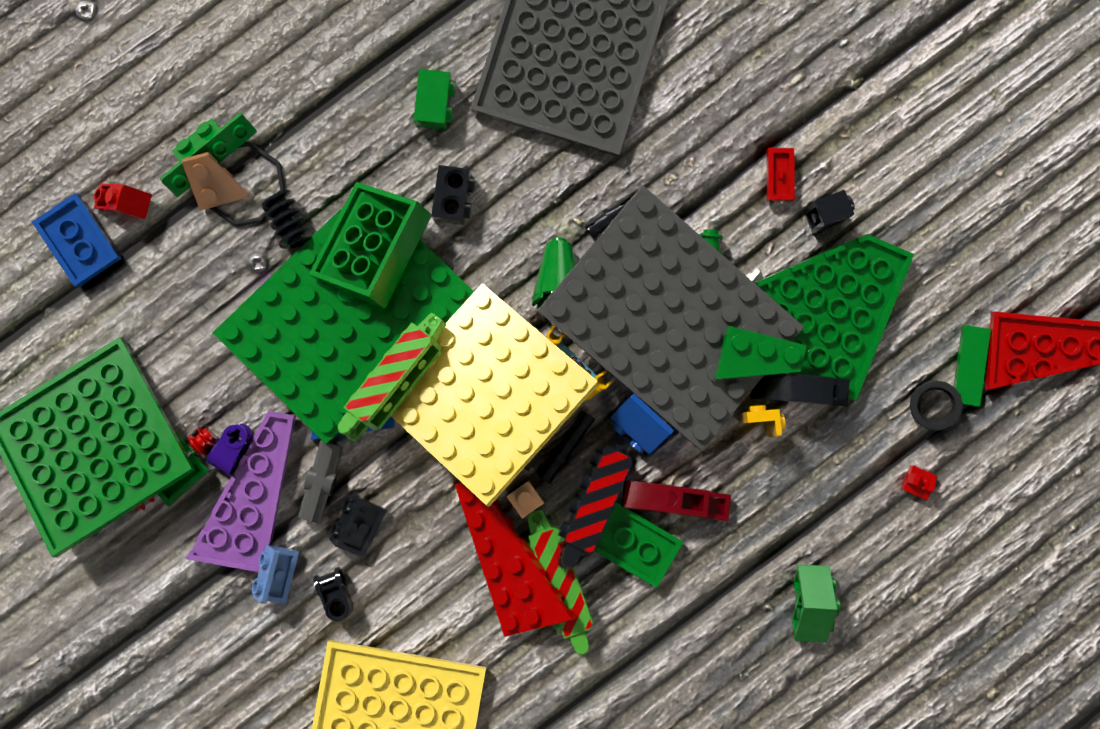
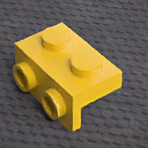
[738,405,785,437]

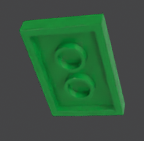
[595,502,683,588]

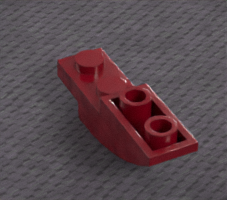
[621,481,731,521]

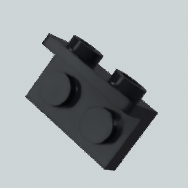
[330,493,387,558]

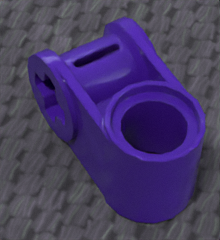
[206,423,253,475]

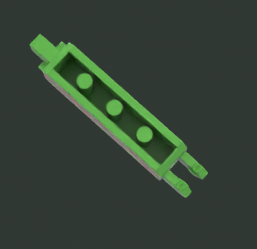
[337,313,447,441]
[526,509,593,654]

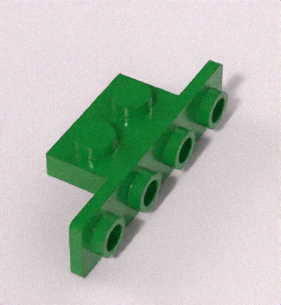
[160,113,257,197]

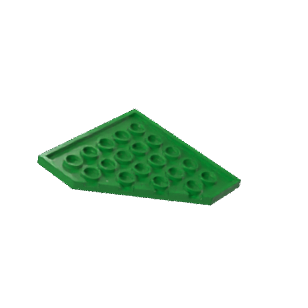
[754,234,914,401]

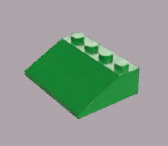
[309,182,432,309]

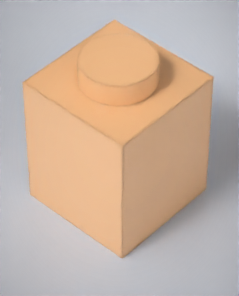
[507,480,544,518]

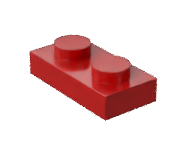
[766,148,795,202]

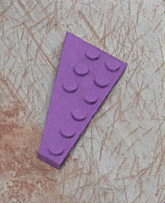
[186,411,296,572]

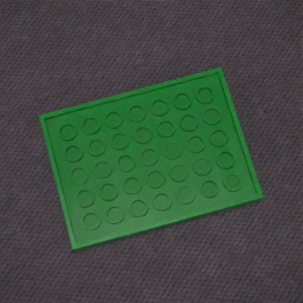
[212,206,474,445]

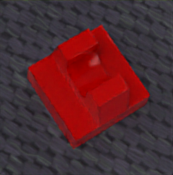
[900,465,938,500]

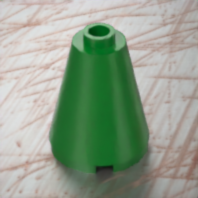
[532,237,576,309]

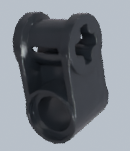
[313,567,353,621]

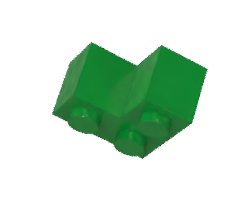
[792,565,840,643]

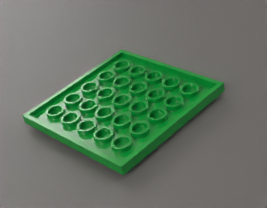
[0,337,195,558]

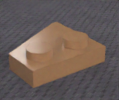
[182,152,249,211]

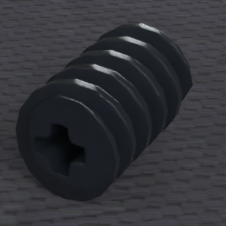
[261,190,312,249]

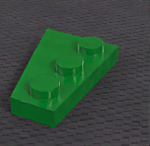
[714,326,807,379]

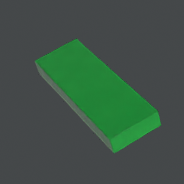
[951,325,991,407]

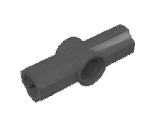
[298,440,344,523]

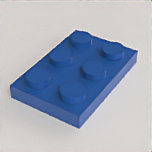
[32,193,122,288]

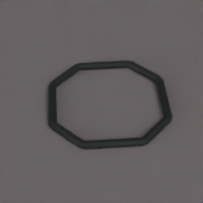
[209,141,285,226]

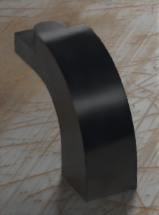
[751,373,850,407]

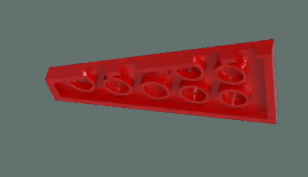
[985,311,1100,390]

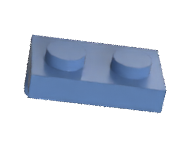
[252,545,299,604]

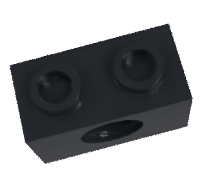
[803,189,855,235]

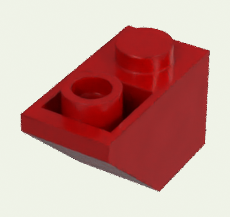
[94,183,152,219]

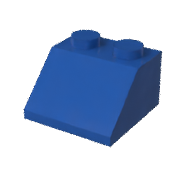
[609,394,674,454]

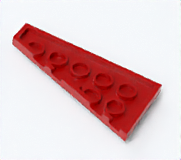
[455,482,576,637]

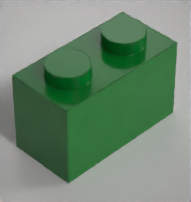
[413,69,456,130]

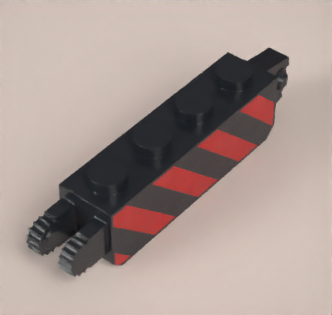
[557,431,633,570]

